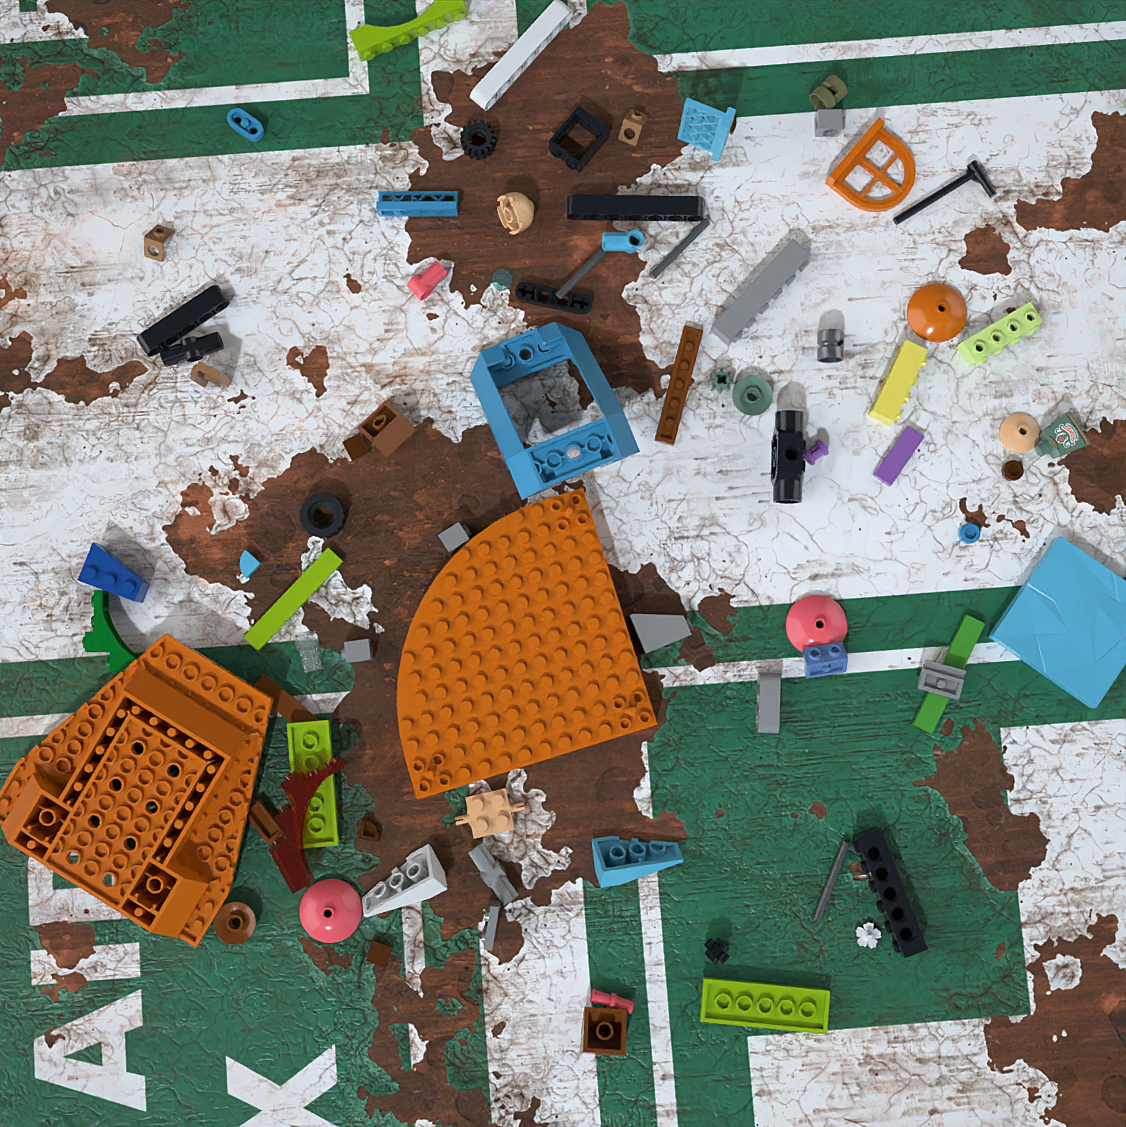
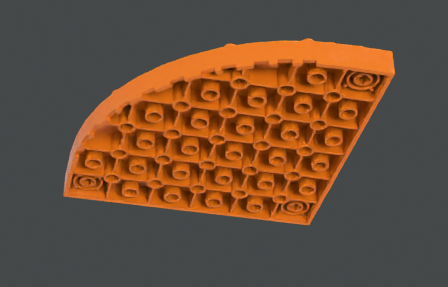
[397,488,658,800]

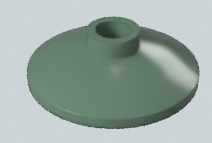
[732,376,773,416]

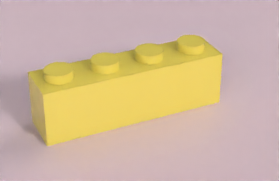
[868,340,928,426]

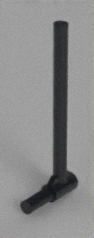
[893,160,997,225]

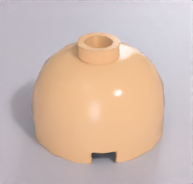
[497,192,534,234]

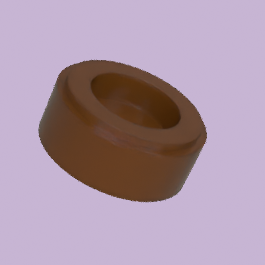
[1001,460,1024,481]

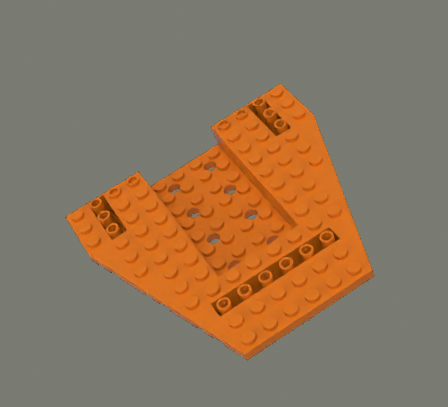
[0,633,274,948]

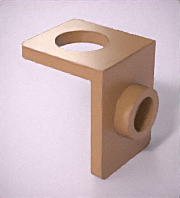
[618,109,649,146]
[144,225,175,262]

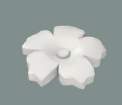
[855,922,881,949]

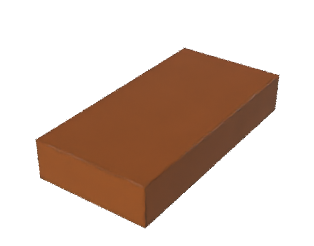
[247,799,286,845]

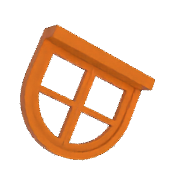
[825,117,916,212]

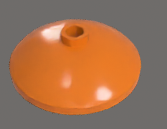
[907,283,967,343]

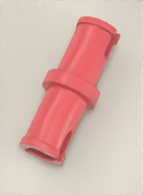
[590,989,634,1014]

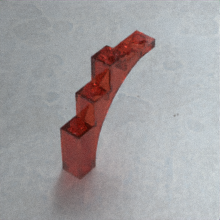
[268,757,347,894]

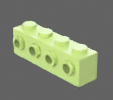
[956,301,1043,367]

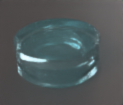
[492,269,512,291]

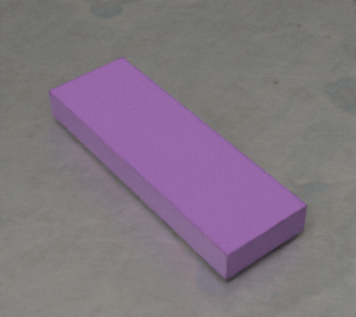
[873,426,925,487]

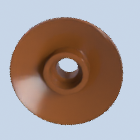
[214,901,256,945]

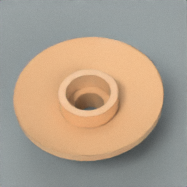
[999,413,1040,453]

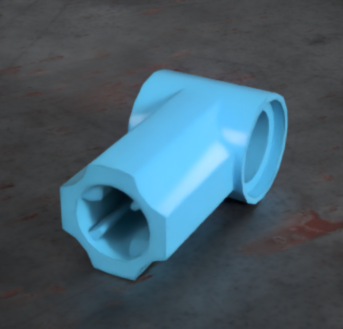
[602,230,644,254]

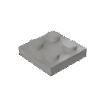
[481,899,501,951]

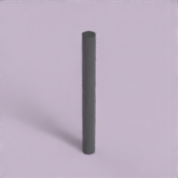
[649,219,710,279]
[556,248,609,299]
[813,841,850,922]

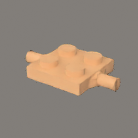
[455,788,526,839]

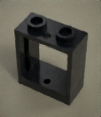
[549,105,610,173]

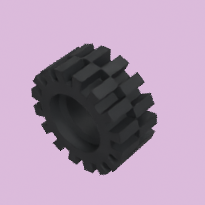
[460,119,496,160]

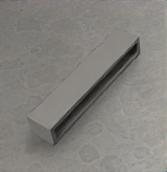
[710,239,811,346]

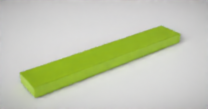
[243,548,344,651]

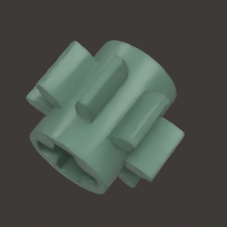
[708,368,734,395]

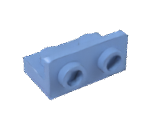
[802,642,848,679]

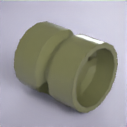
[809,75,848,111]

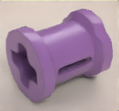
[803,439,829,466]

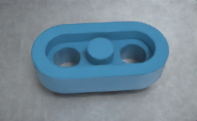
[227,108,264,142]

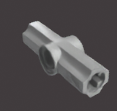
[468,842,518,905]

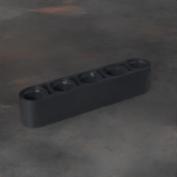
[136,285,230,357]

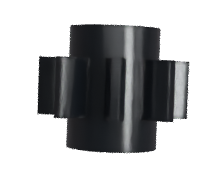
[704,937,730,964]

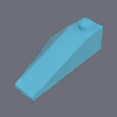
[592,836,684,888]

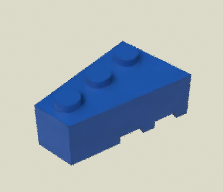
[77,542,150,603]

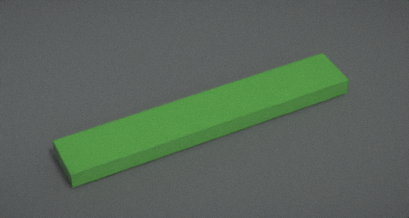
[912,615,985,734]

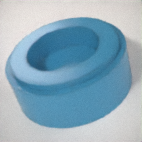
[958,523,980,544]

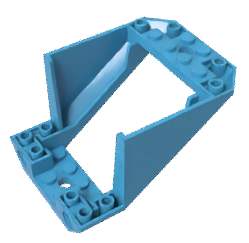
[470,322,640,500]

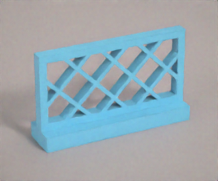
[677,98,736,162]

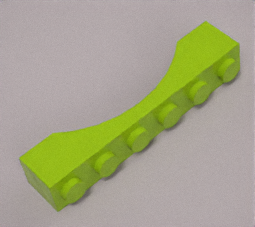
[349,0,468,62]

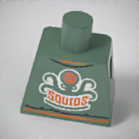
[1035,411,1091,459]

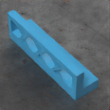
[376,191,458,217]

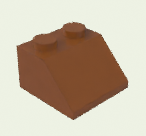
[357,401,416,458]
[580,1007,627,1056]

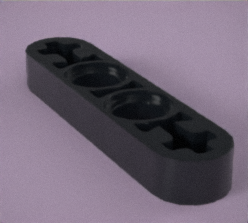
[515,282,592,315]

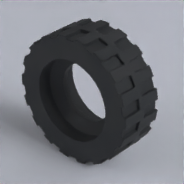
[299,492,347,539]

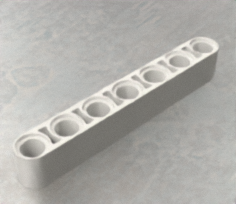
[470,0,574,111]

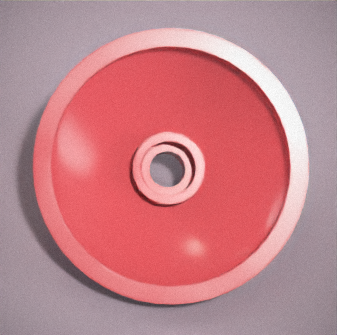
[785,595,847,652]
[299,878,363,943]

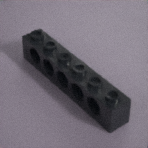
[852,826,928,958]

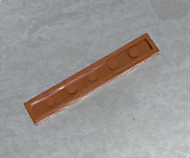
[654,325,703,446]

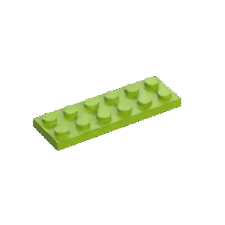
[287,719,340,849]
[700,977,830,1034]

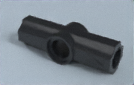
[160,331,224,367]

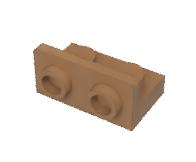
[189,361,232,388]

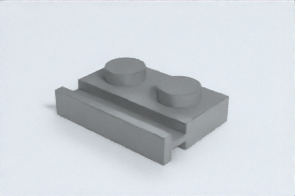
[916,660,966,700]

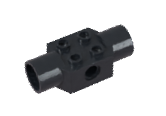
[770,410,806,504]

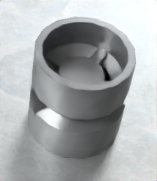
[817,329,844,363]

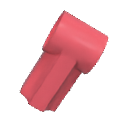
[407,260,448,301]

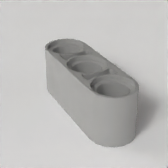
[756,673,781,734]

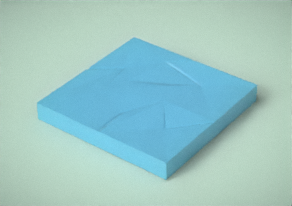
[988,536,1126,708]

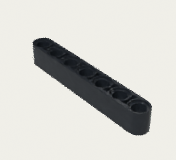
[567,194,704,222]

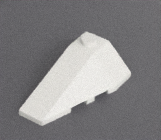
[362,844,447,917]

